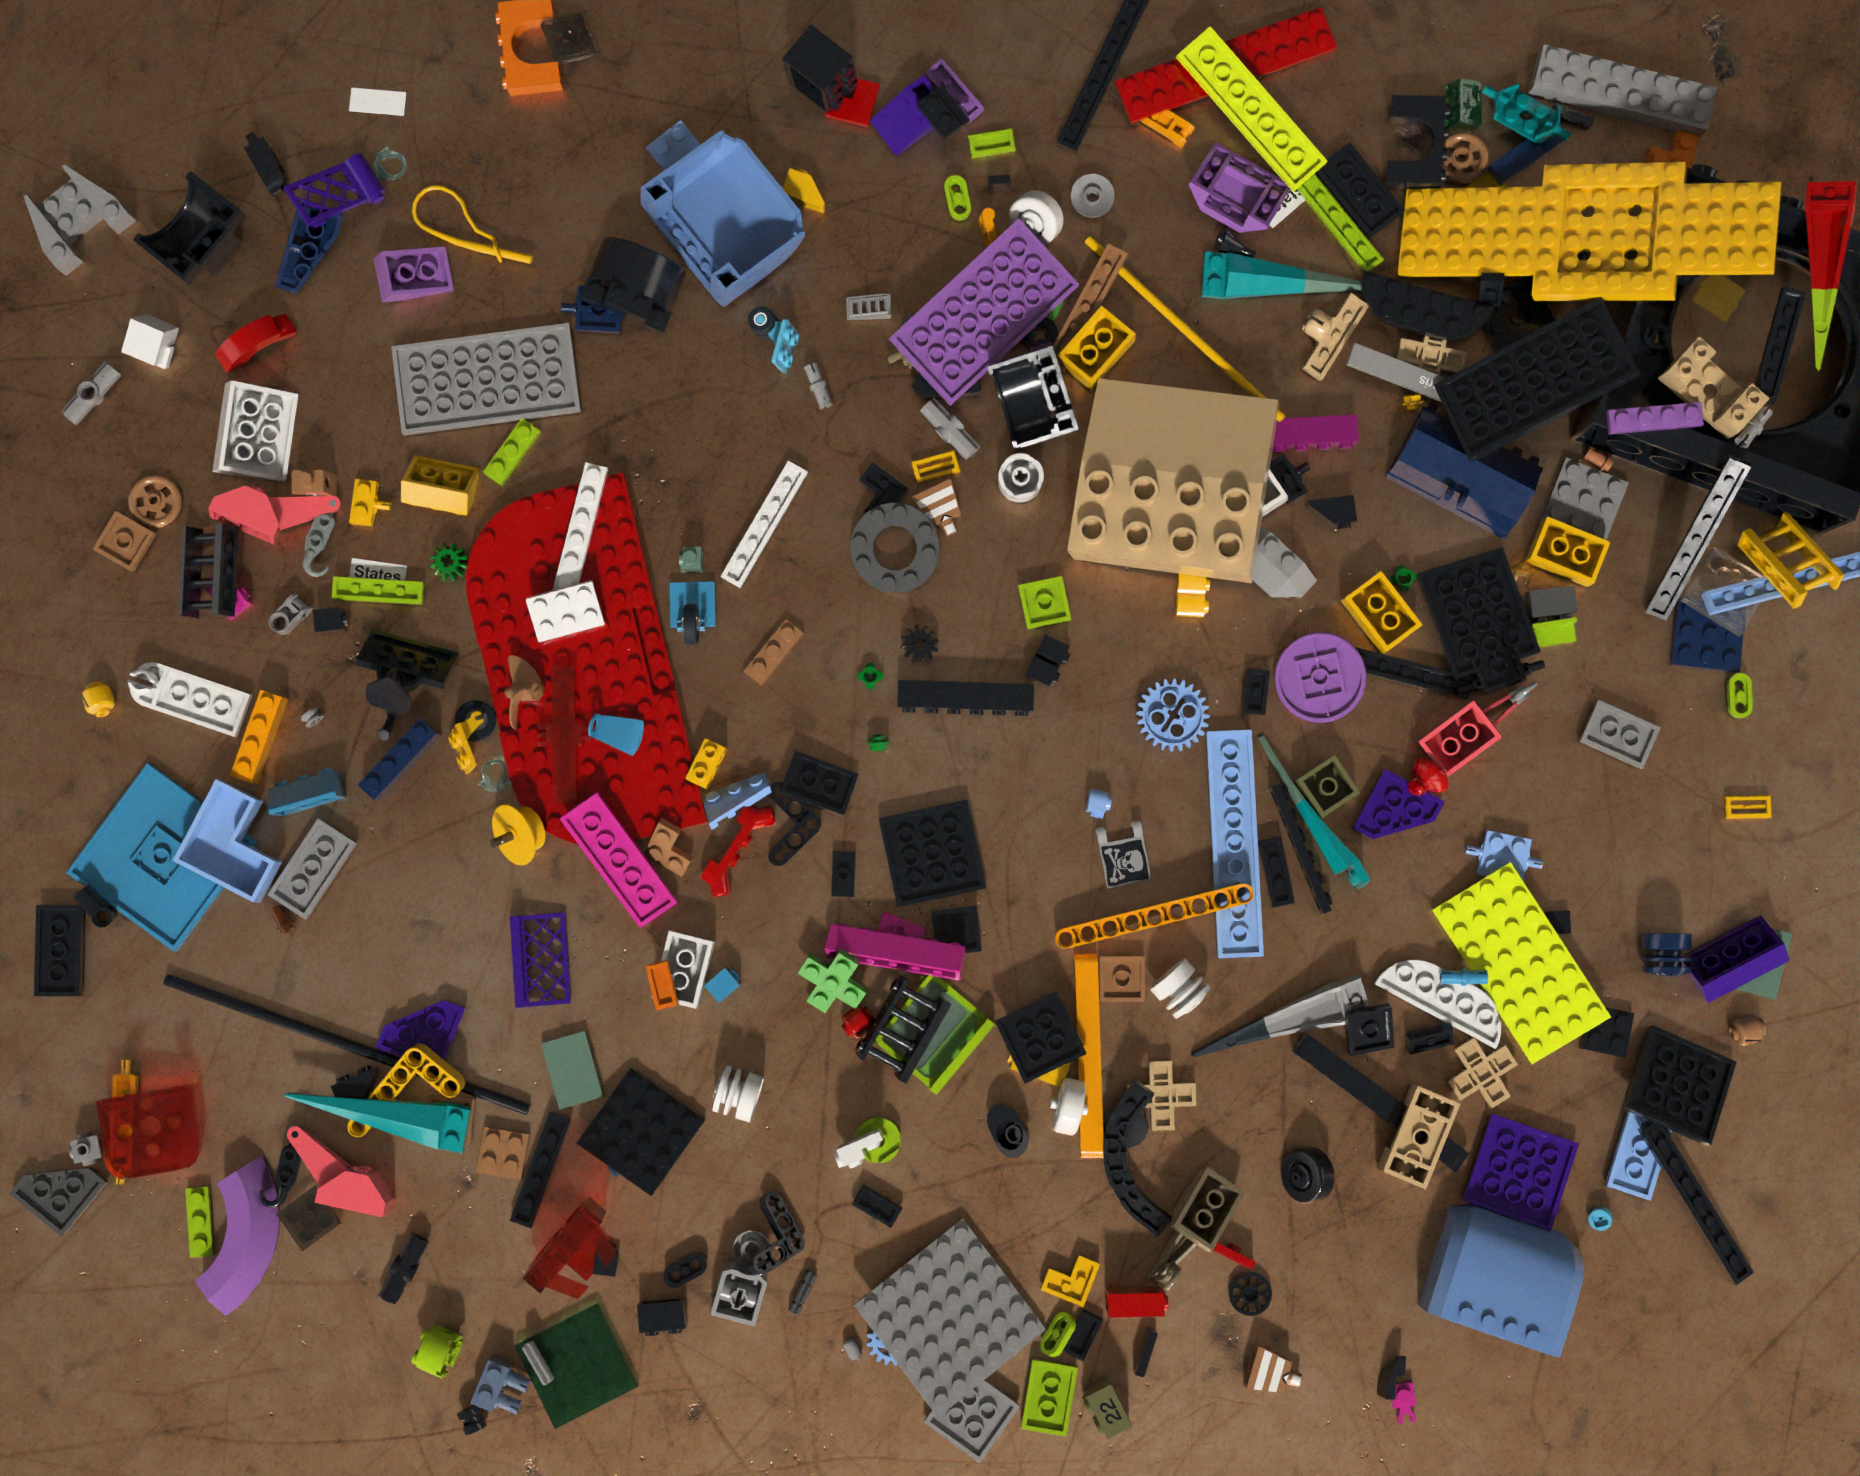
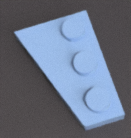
[702,772,772,830]

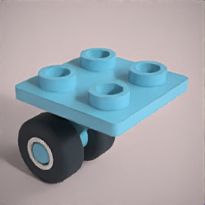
[748,306,799,373]

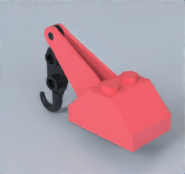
[259,1125,395,1217]

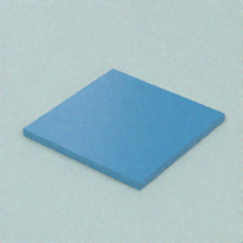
[66,762,258,952]

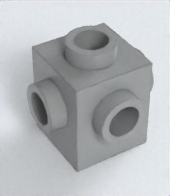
[69,1131,109,1166]

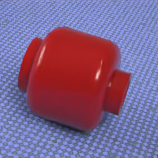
[841,1005,875,1039]

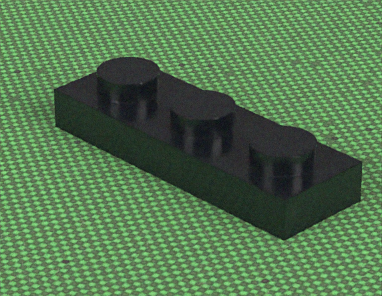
[1258,836,1295,908]

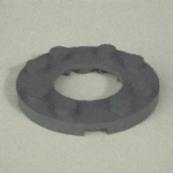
[851,502,941,593]

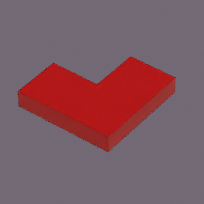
[825,79,880,128]

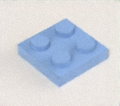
[646,120,701,171]

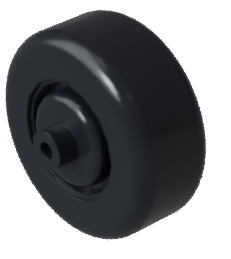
[1281,1146,1335,1204]

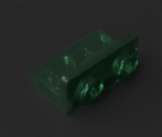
[1445,78,1482,128]

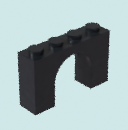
[1386,95,1450,190]

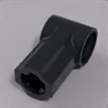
[73,884,117,928]

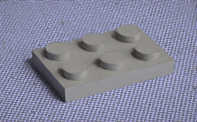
[1579,700,1661,769]

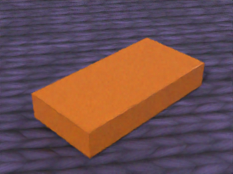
[645,960,679,1010]

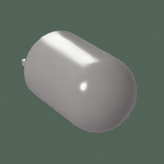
[843,1338,863,1362]

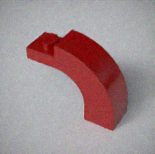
[215,313,297,373]

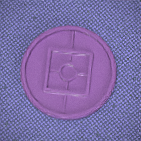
[1275,632,1366,723]

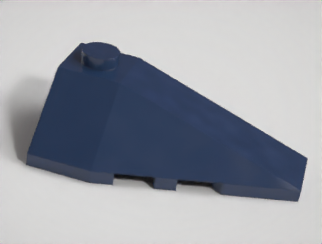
[275,204,344,294]

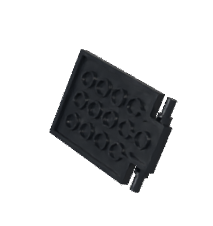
[1416,547,1545,695]

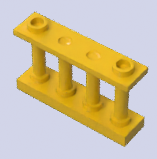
[1738,512,1844,609]

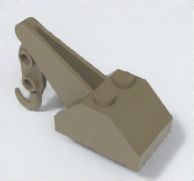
[1146,1167,1245,1290]

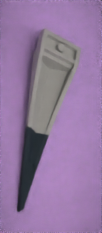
[1191,974,1370,1057]

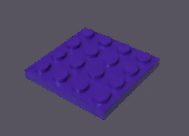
[1462,1113,1579,1231]

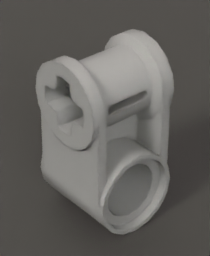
[268,592,313,635]

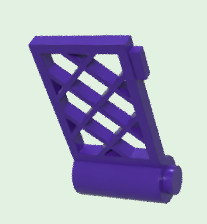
[284,153,386,228]

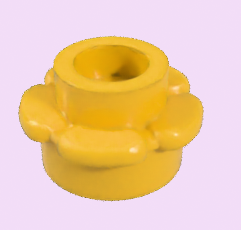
[1401,394,1424,410]

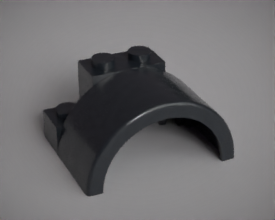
[133,171,247,285]
[579,237,686,335]
[987,341,1079,450]

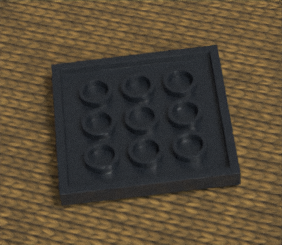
[879,800,986,907]
[1623,1025,1737,1147]
[576,1068,705,1197]

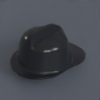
[987,1104,1030,1158]

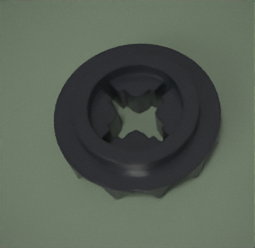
[1023,317,1058,348]

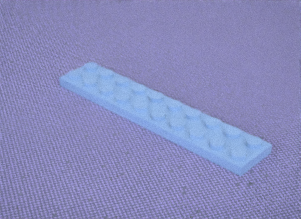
[1206,730,1264,958]

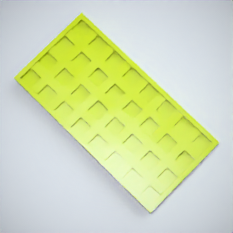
[1432,862,1611,1064]

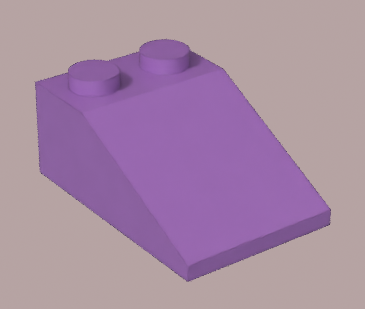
[374,247,454,303]

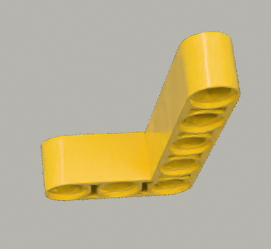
[347,1043,465,1137]

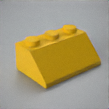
[1057,306,1136,391]
[401,455,480,515]

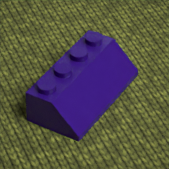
[1682,915,1790,1003]

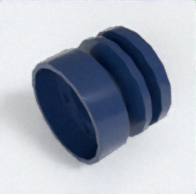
[1642,933,1693,976]

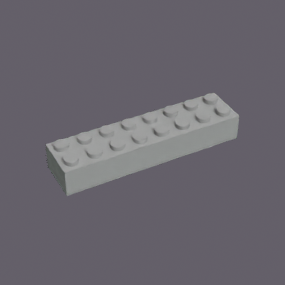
[1527,44,1718,138]

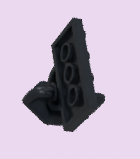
[356,629,459,741]

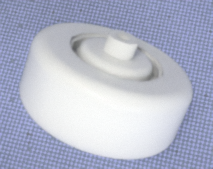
[1009,190,1063,246]
[1050,1078,1088,1135]

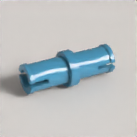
[1440,968,1488,986]

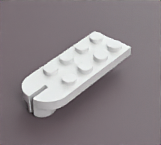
[127,662,252,737]

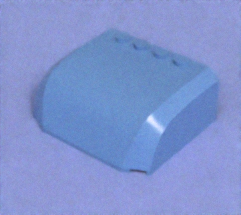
[641,130,805,307]
[1418,1204,1584,1358]

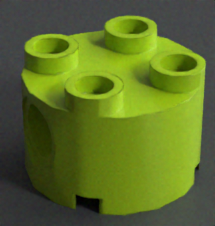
[411,1325,463,1379]

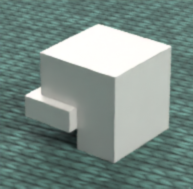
[121,314,179,369]

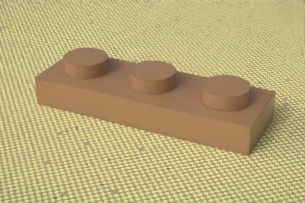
[744,619,804,686]

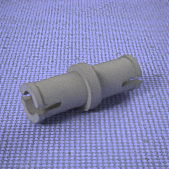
[803,362,833,410]
[1735,405,1773,448]

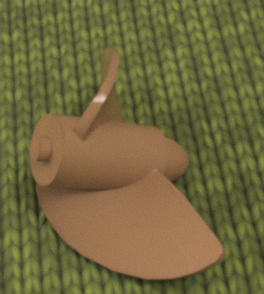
[504,656,545,729]

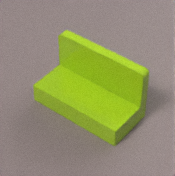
[1531,617,1578,647]

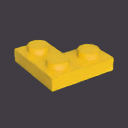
[1040,1254,1100,1307]

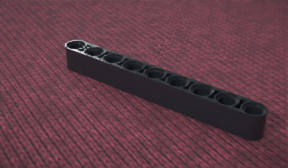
[1291,1032,1469,1172]

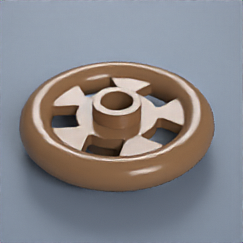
[1442,132,1489,184]
[128,474,182,528]

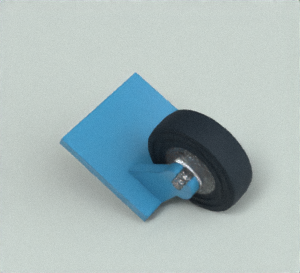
[670,581,716,645]

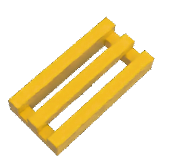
[911,450,960,484]
[1723,795,1772,819]

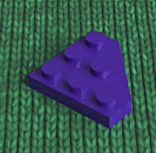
[1352,769,1445,840]
[376,1000,466,1072]

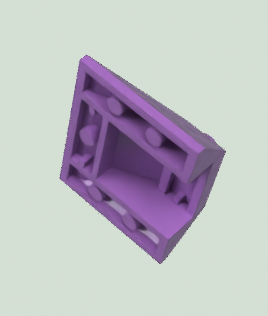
[1189,142,1291,233]

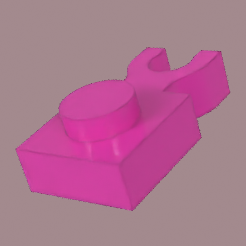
[1391,1381,1416,1424]

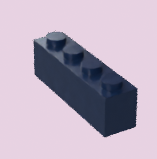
[358,718,441,802]

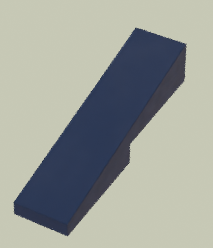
[1487,123,1565,187]

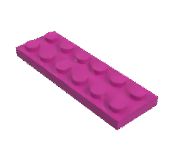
[560,791,678,928]

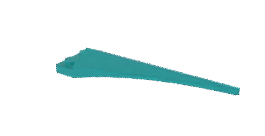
[284,1092,472,1154]

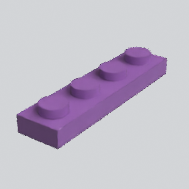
[1606,402,1704,434]

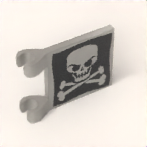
[1095,820,1152,889]

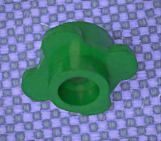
[1390,565,1416,591]
[857,663,884,690]
[867,734,890,751]

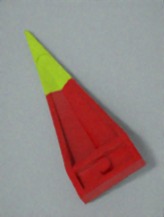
[1805,181,1857,371]

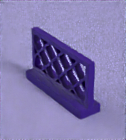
[510,913,571,1008]

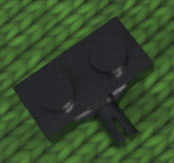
[1270,454,1310,504]

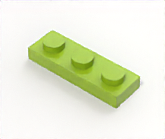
[483,419,541,486]
[185,1186,215,1258]

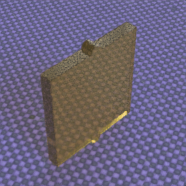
[1692,275,1746,323]

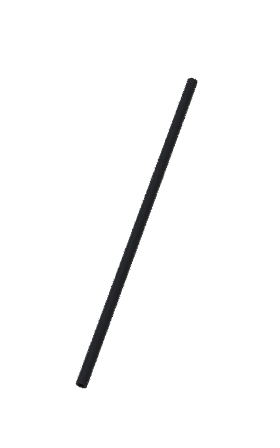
[163,974,530,1115]

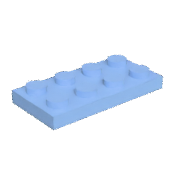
[1605,1111,1672,1201]

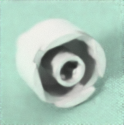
[998,453,1044,503]

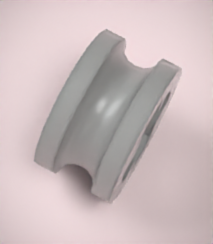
[300,707,324,728]

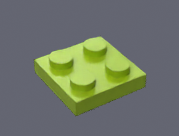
[1018,576,1072,630]

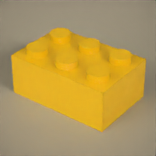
[1524,516,1611,587]
[1341,571,1422,654]

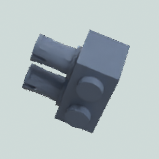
[470,1355,531,1415]

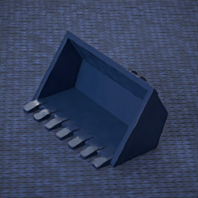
[1385,403,1543,539]

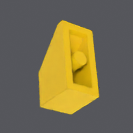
[783,168,825,213]

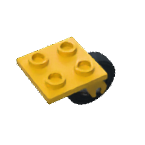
[448,700,496,774]

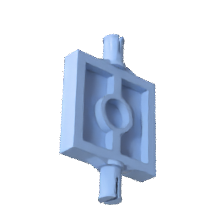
[1465,830,1543,880]

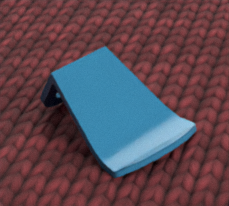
[588,713,644,756]

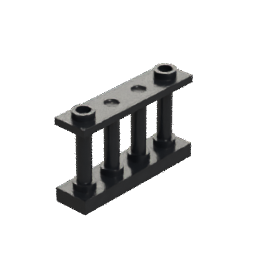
[179,523,239,619]
[855,975,952,1084]

